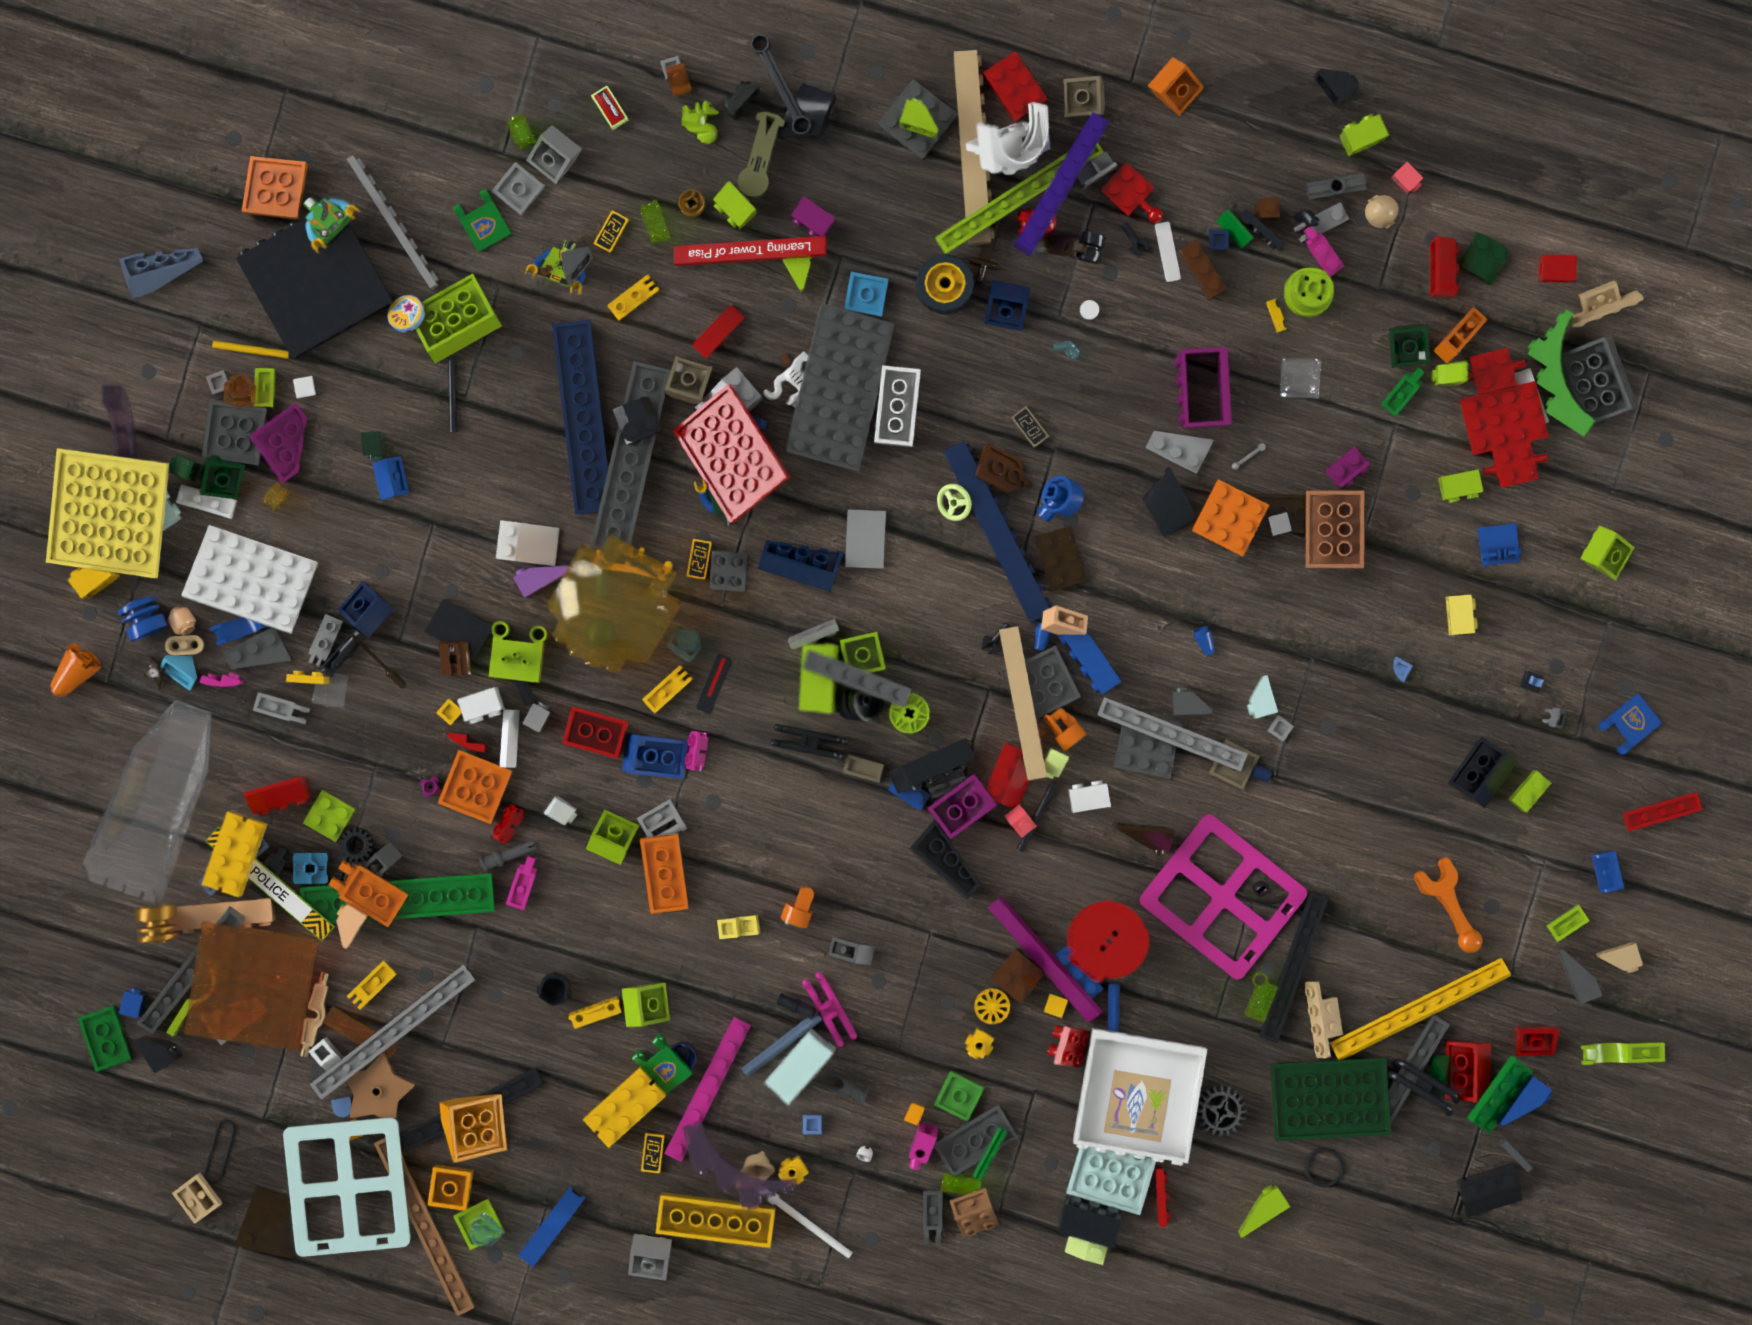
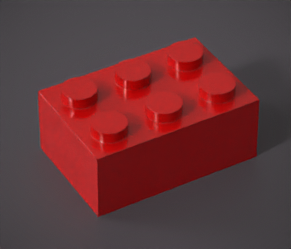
[983,51,1047,123]
[562,706,630,759]

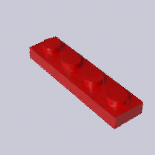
[1622,792,1702,832]

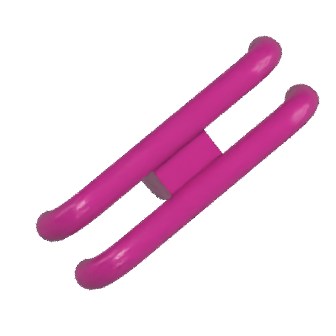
[802,972,857,1047]

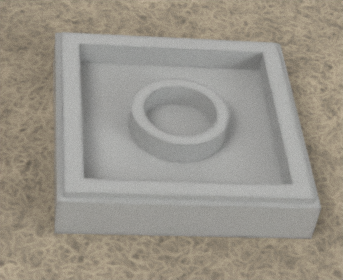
[492,161,546,216]

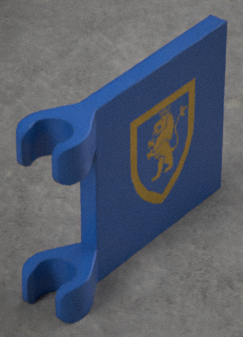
[1598,693,1662,755]

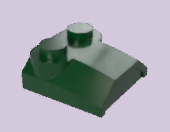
[1459,232,1511,285]
[1388,324,1430,368]
[199,455,245,500]

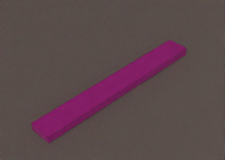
[987,896,1103,1023]

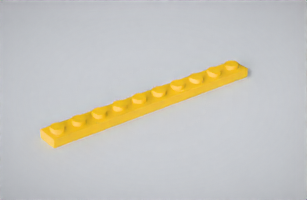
[1330,958,1511,1060]

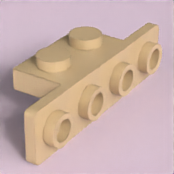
[1569,281,1644,328]
[1305,981,1343,1058]

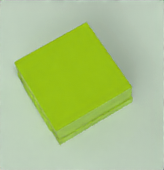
[799,644,841,713]

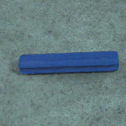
[1108,984,1120,1032]

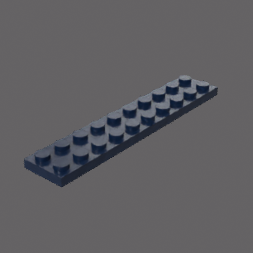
[552,320,609,515]

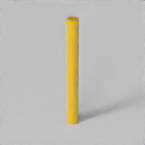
[212,341,290,359]

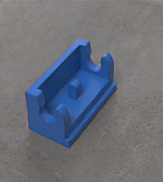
[1591,850,1624,893]

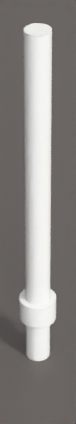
[756,1184,853,1258]

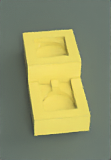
[717,915,760,939]

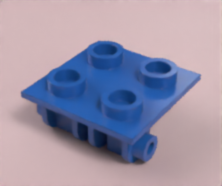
[1478,524,1522,566]

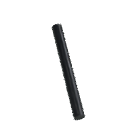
[448,355,457,433]
[1016,781,1058,852]

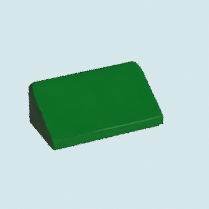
[1216,209,1253,249]

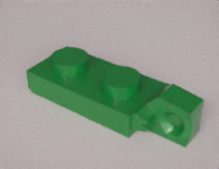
[1380,367,1424,417]

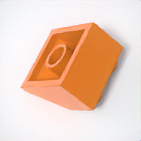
[1148,57,1204,116]

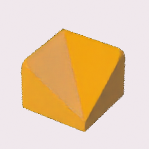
[904,1103,925,1126]

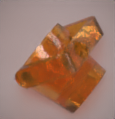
[224,374,256,407]

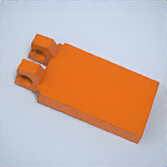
[328,860,409,927]

